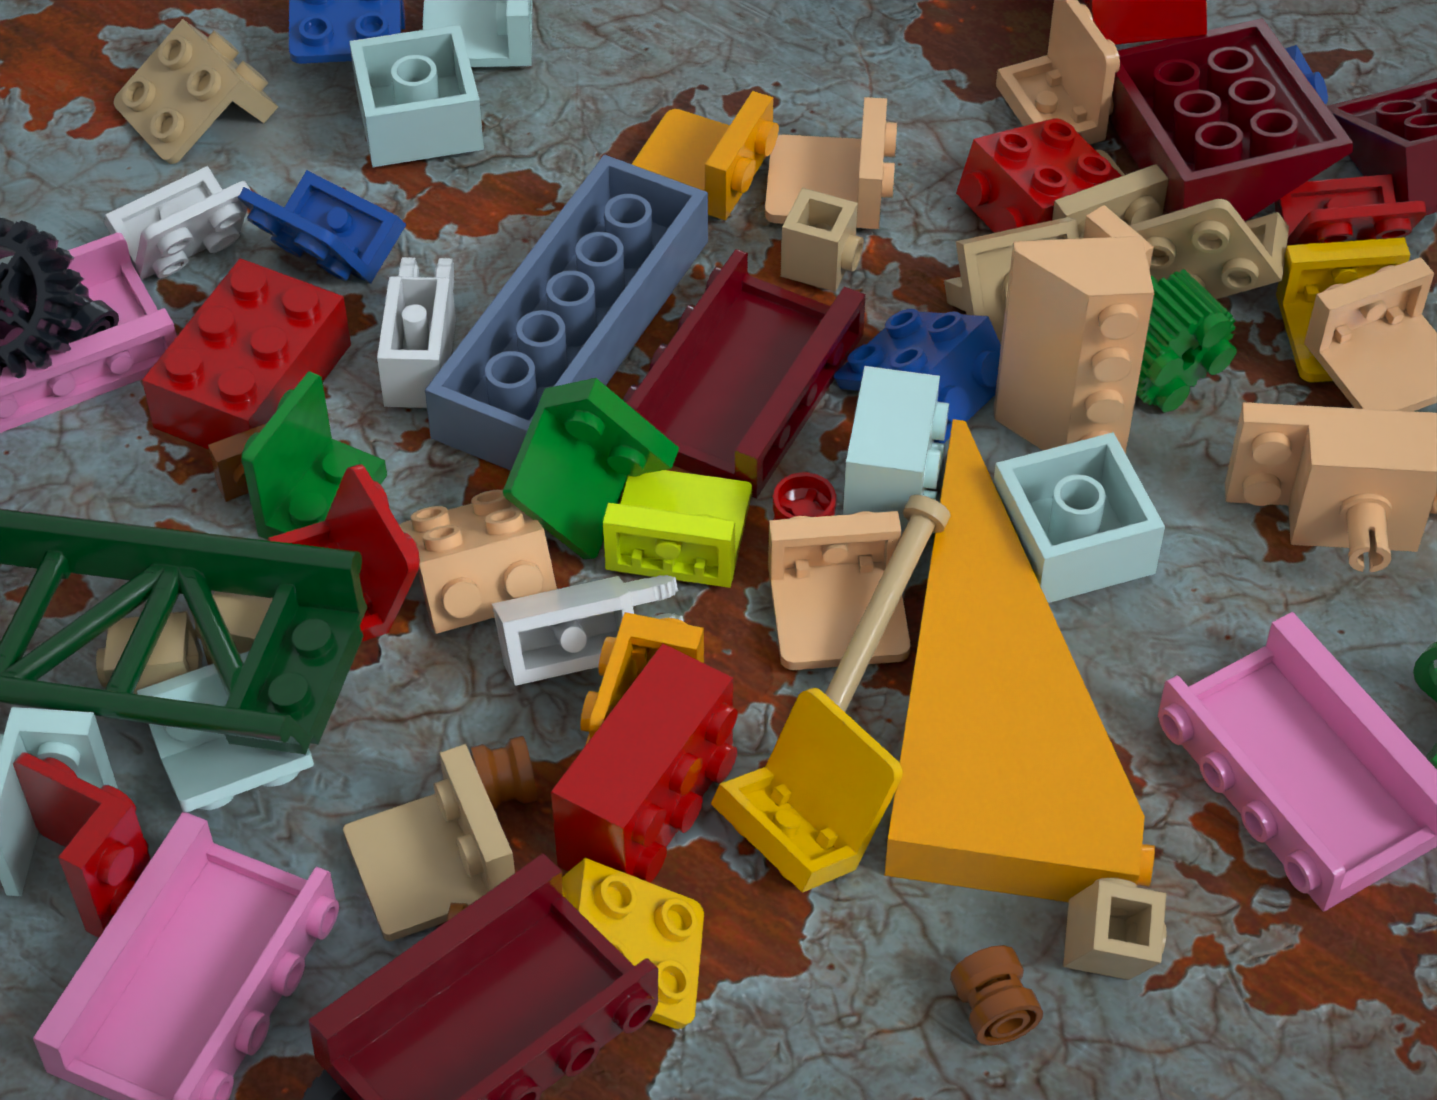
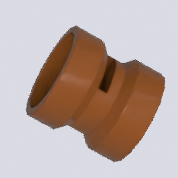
[950,945,1043,1046]

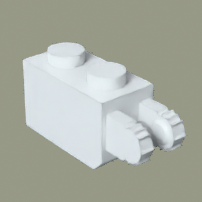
[377,257,456,408]
[492,575,684,686]

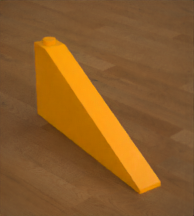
[884,419,1155,902]

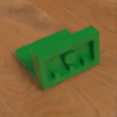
[241,371,387,540]
[503,378,679,560]

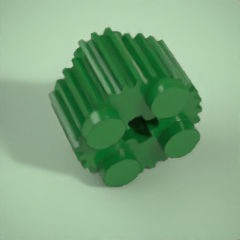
[1136,269,1237,413]

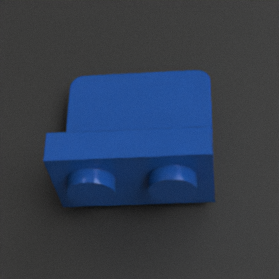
[289,0,405,64]
[237,170,406,284]
[834,309,1001,444]

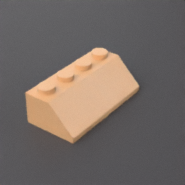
[993,236,1154,454]

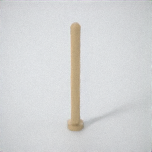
[825,495,951,712]

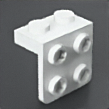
[104,166,250,280]

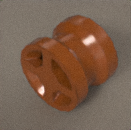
[470,736,537,811]

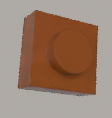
[208,423,267,502]

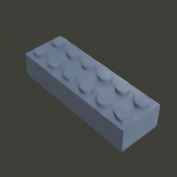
[425,155,708,471]

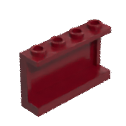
[623,249,866,499]
[309,853,658,1100]

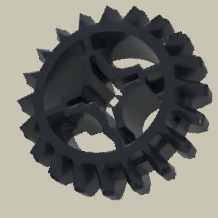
[0,218,87,378]

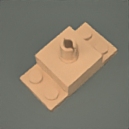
[1225,402,1437,572]

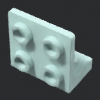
[423,0,533,67]
[137,651,314,812]
[0,707,118,897]

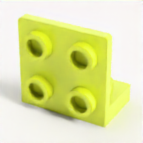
[603,470,752,588]

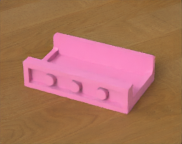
[0,232,177,433]
[1157,612,1437,912]
[33,812,339,1100]

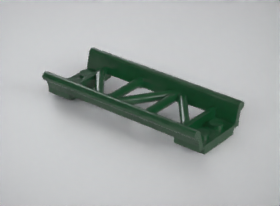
[0,509,367,755]

